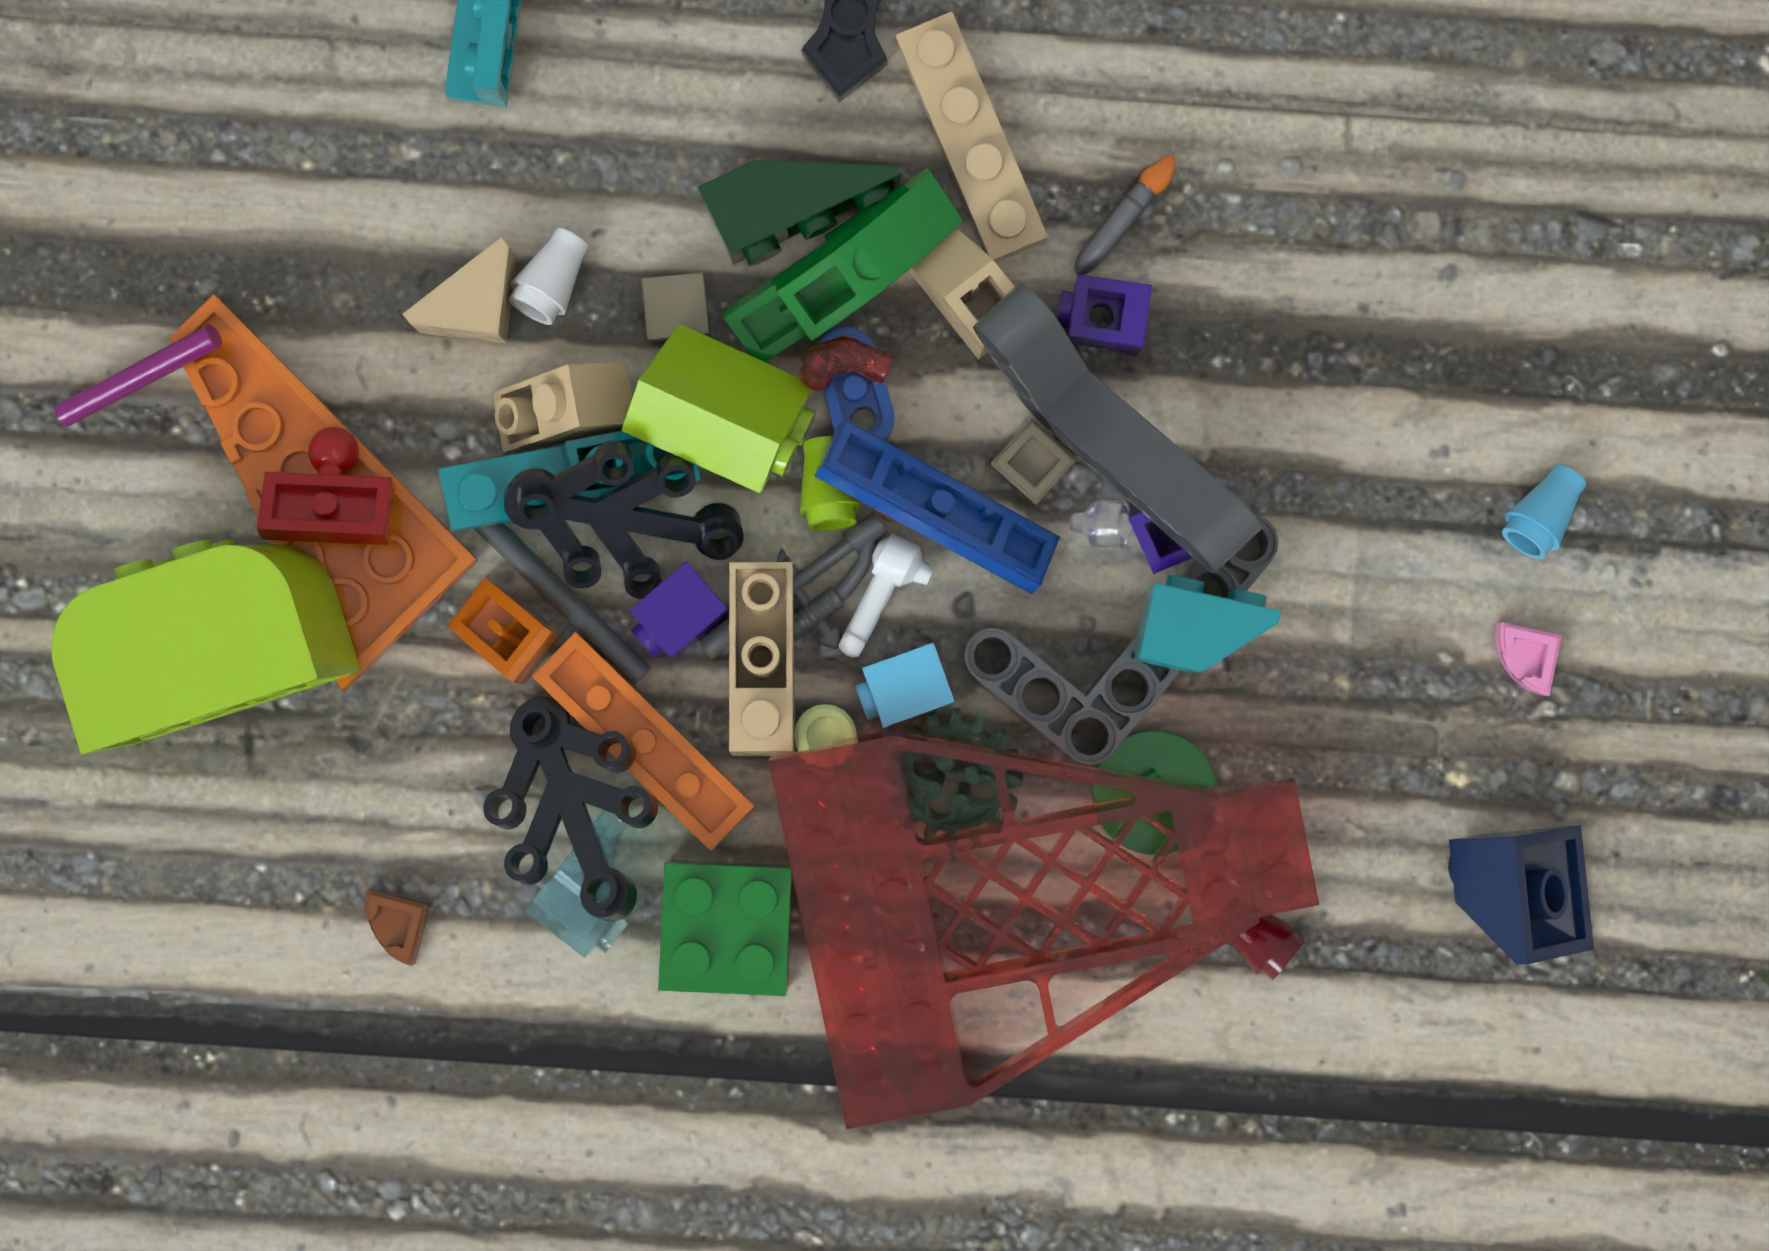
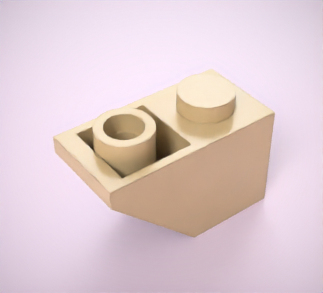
[908,228,1015,360]
[492,362,633,453]

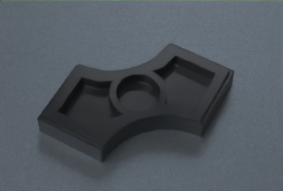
[801,0,888,102]

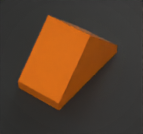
[447,577,562,685]

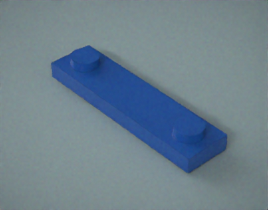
[814,418,1060,594]

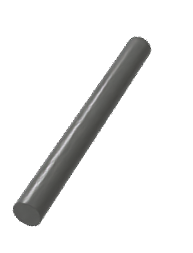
[474,523,651,685]

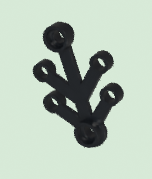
[503,441,744,599]
[483,697,658,922]

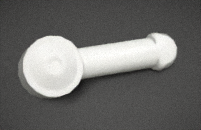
[838,532,934,657]

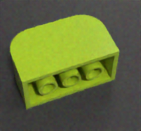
[51,539,361,755]

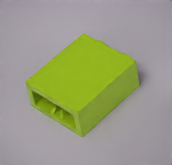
[621,323,816,494]

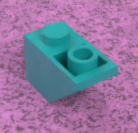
[1133,575,1281,674]

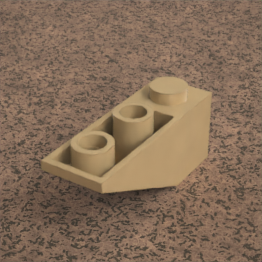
[729,562,795,756]

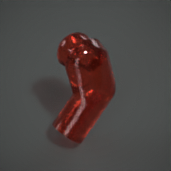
[799,335,895,390]

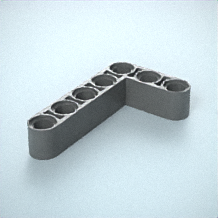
[973,282,1262,574]
[963,515,1279,765]

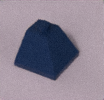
[1448,825,1594,965]

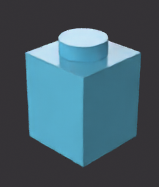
[855,643,955,728]

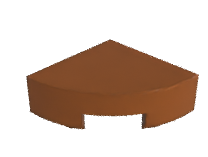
[365,889,431,966]

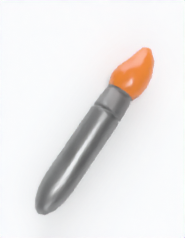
[1074,154,1176,275]

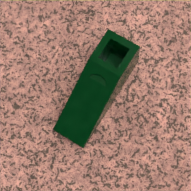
[698,160,900,266]

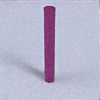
[54,324,222,427]

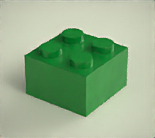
[658,860,794,996]

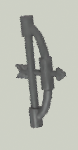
[698,512,887,660]

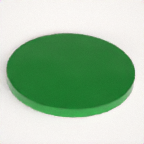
[1092,731,1217,855]

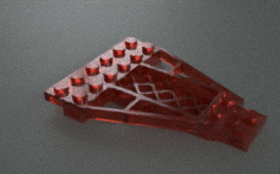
[768,729,1319,1129]

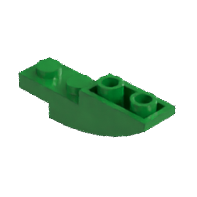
[723,167,963,362]

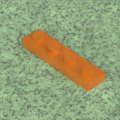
[532,632,755,851]

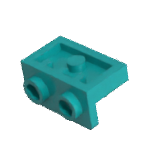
[445,0,522,107]

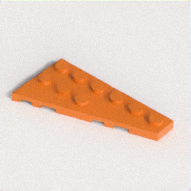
[169,294,479,691]

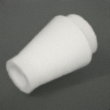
[509,228,589,325]

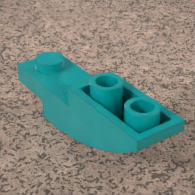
[437,431,700,533]

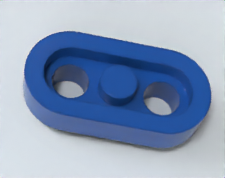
[815,327,894,441]

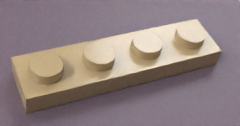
[895,11,1048,262]

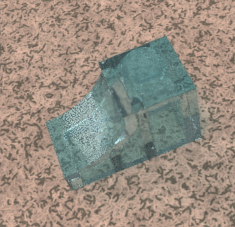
[525,811,629,958]

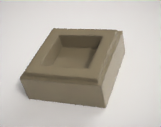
[641,272,710,343]
[989,418,1077,507]

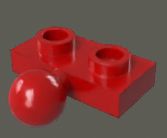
[257,427,395,545]

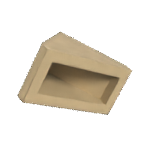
[403,237,517,343]

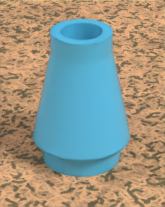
[1502,465,1586,559]

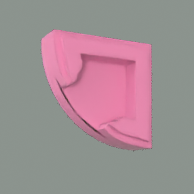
[1495,622,1562,696]

